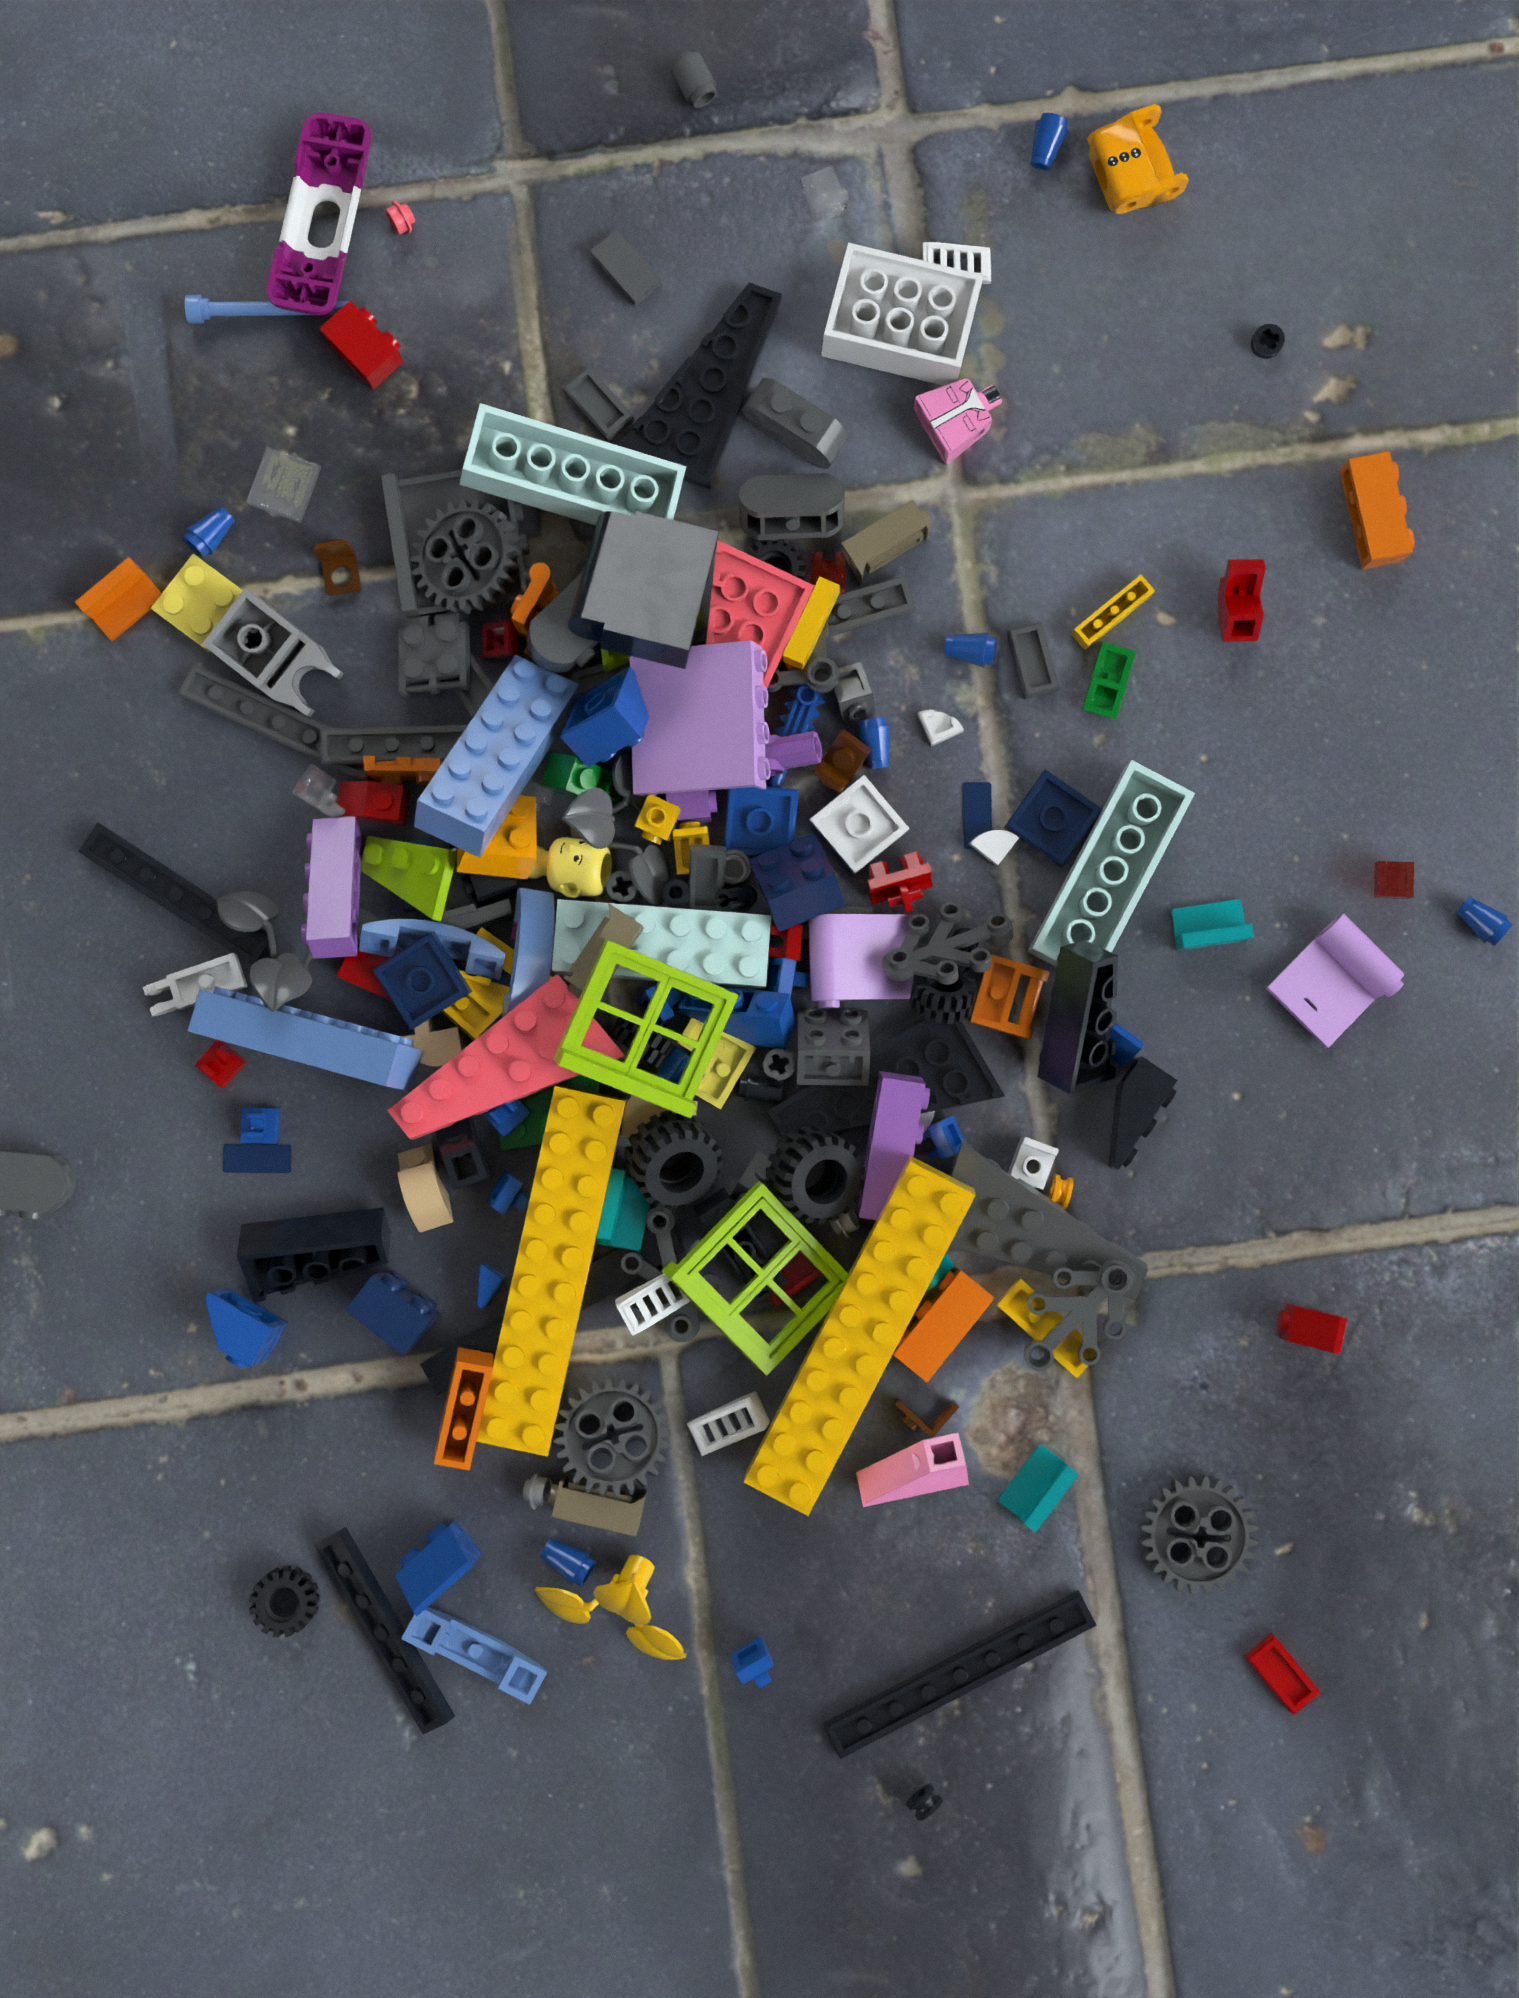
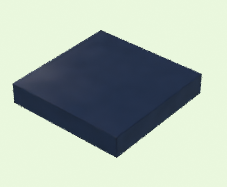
[1004,769,1102,867]
[372,931,472,1030]

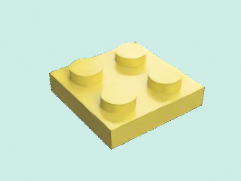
[151,554,243,652]

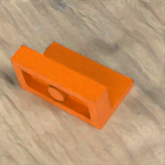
[75,557,162,642]

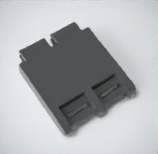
[398,612,470,698]

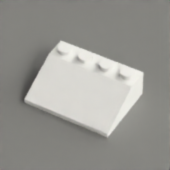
[821,243,984,386]

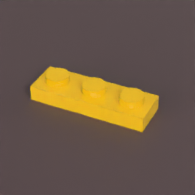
[996,1278,1101,1378]

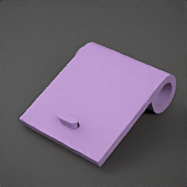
[1266,913,1404,1049]
[808,914,914,1008]

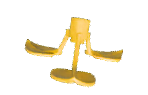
[534,1554,687,1660]

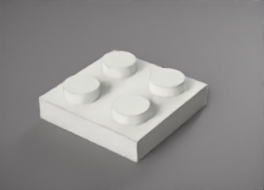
[810,775,909,875]

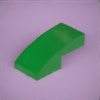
[1082,642,1136,720]

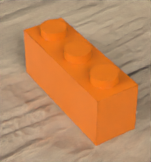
[1339,451,1415,570]
[893,1269,995,1382]
[434,1347,493,1471]

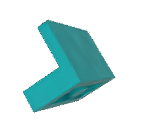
[1171,899,1254,951]
[596,1168,651,1252]
[998,1444,1079,1533]

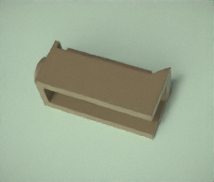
[840,500,932,585]
[564,903,644,997]
[548,1475,647,1537]

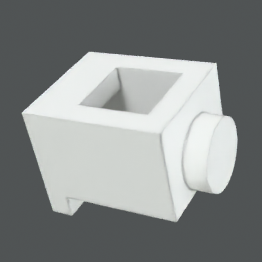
[1008,1137,1059,1190]

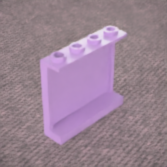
[630,640,770,798]

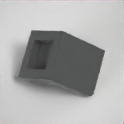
[442,883,479,920]

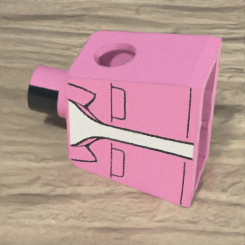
[913,379,1002,465]

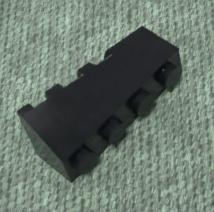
[1037,940,1118,1094]
[237,1207,391,1304]

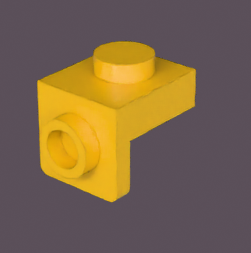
[635,795,681,845]
[672,822,710,876]

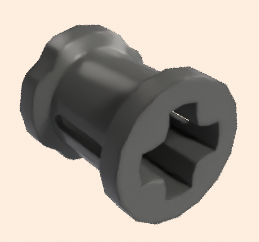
[606,870,640,905]
[763,1048,795,1081]

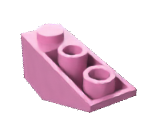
[856,1433,969,1507]

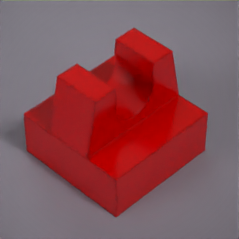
[768,924,803,963]
[195,1040,248,1089]

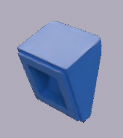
[1110,1024,1144,1066]
[477,1262,507,1309]

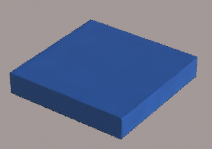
[723,786,799,857]

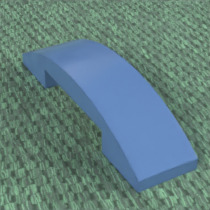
[502,888,555,1018]
[359,919,506,980]
[401,1607,547,1705]

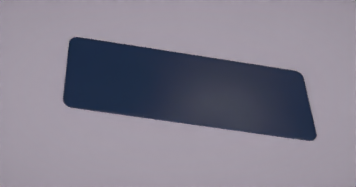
[963,782,992,849]
[223,1144,292,1173]

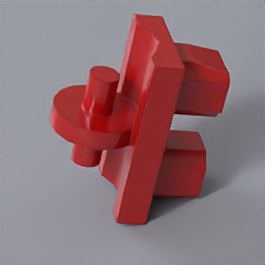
[868,852,933,913]

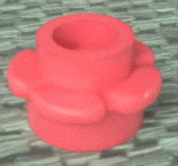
[385,200,415,235]

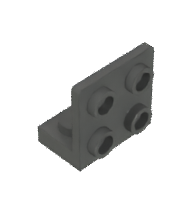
[797,1007,870,1086]

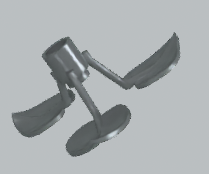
[561,750,670,907]
[216,891,381,1012]

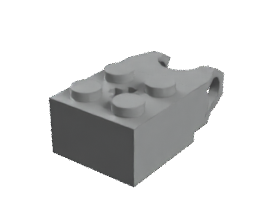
[202,588,344,717]

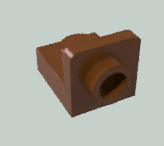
[812,729,872,792]

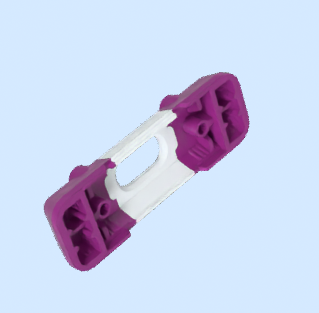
[266,112,372,316]

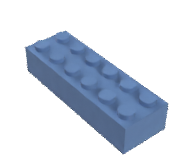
[414,655,579,858]
[188,986,423,1092]

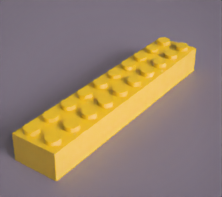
[476,1084,627,1457]
[744,1156,976,1516]

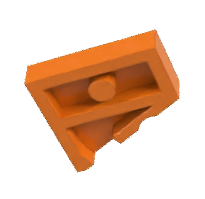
[363,756,443,785]

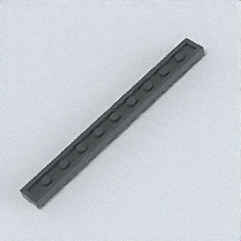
[570,575,916,697]

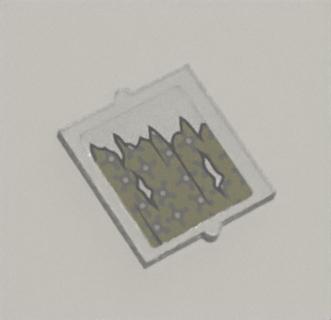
[246,447,322,523]

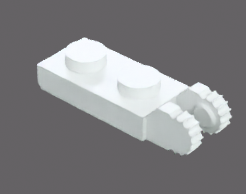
[143,953,248,1016]

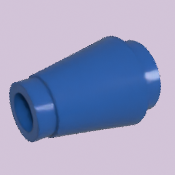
[1030,113,1069,171]
[182,506,235,558]
[944,632,997,668]
[856,717,890,770]
[1456,896,1513,946]
[540,1538,596,1587]

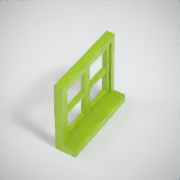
[553,938,739,1118]
[662,1181,848,1376]

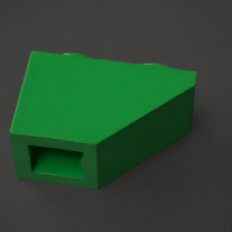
[540,752,623,813]

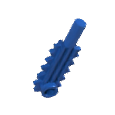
[767,684,825,787]

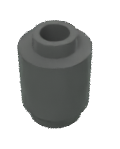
[671,51,718,108]

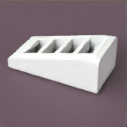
[921,242,991,284]
[615,1273,690,1336]
[687,1391,770,1456]

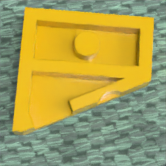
[441,970,510,1041]

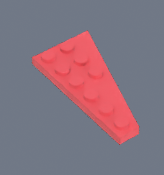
[706,540,814,688]
[387,974,626,1140]

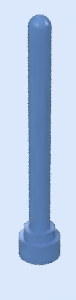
[185,295,348,324]

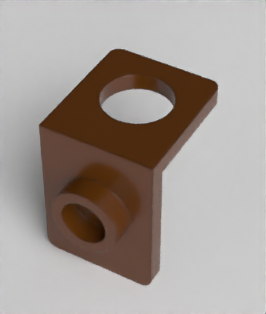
[312,539,361,596]
[894,1397,960,1438]

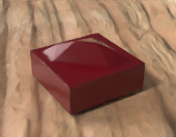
[481,620,518,661]

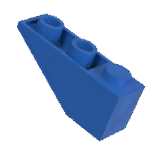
[678,986,796,1049]

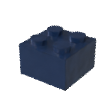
[749,833,845,932]
[345,1271,441,1355]

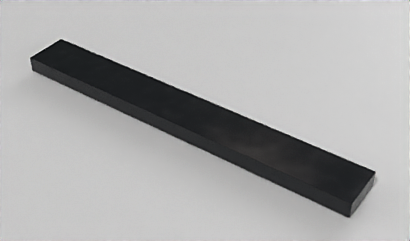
[420,1220,685,1395]
[823,1590,1097,1759]

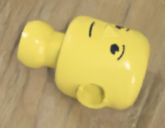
[529,837,612,898]

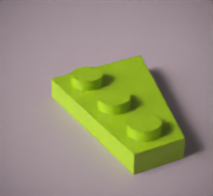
[361,836,457,922]

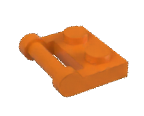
[510,562,558,639]
[969,954,1050,1040]

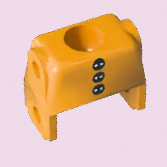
[1087,104,1189,214]

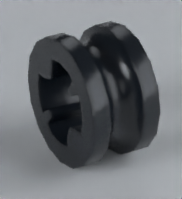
[1251,324,1285,359]
[906,1784,943,1821]

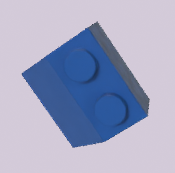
[560,666,649,767]
[205,1287,289,1368]
[394,1520,482,1616]

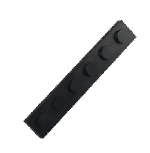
[78,822,276,965]
[314,1527,455,1734]

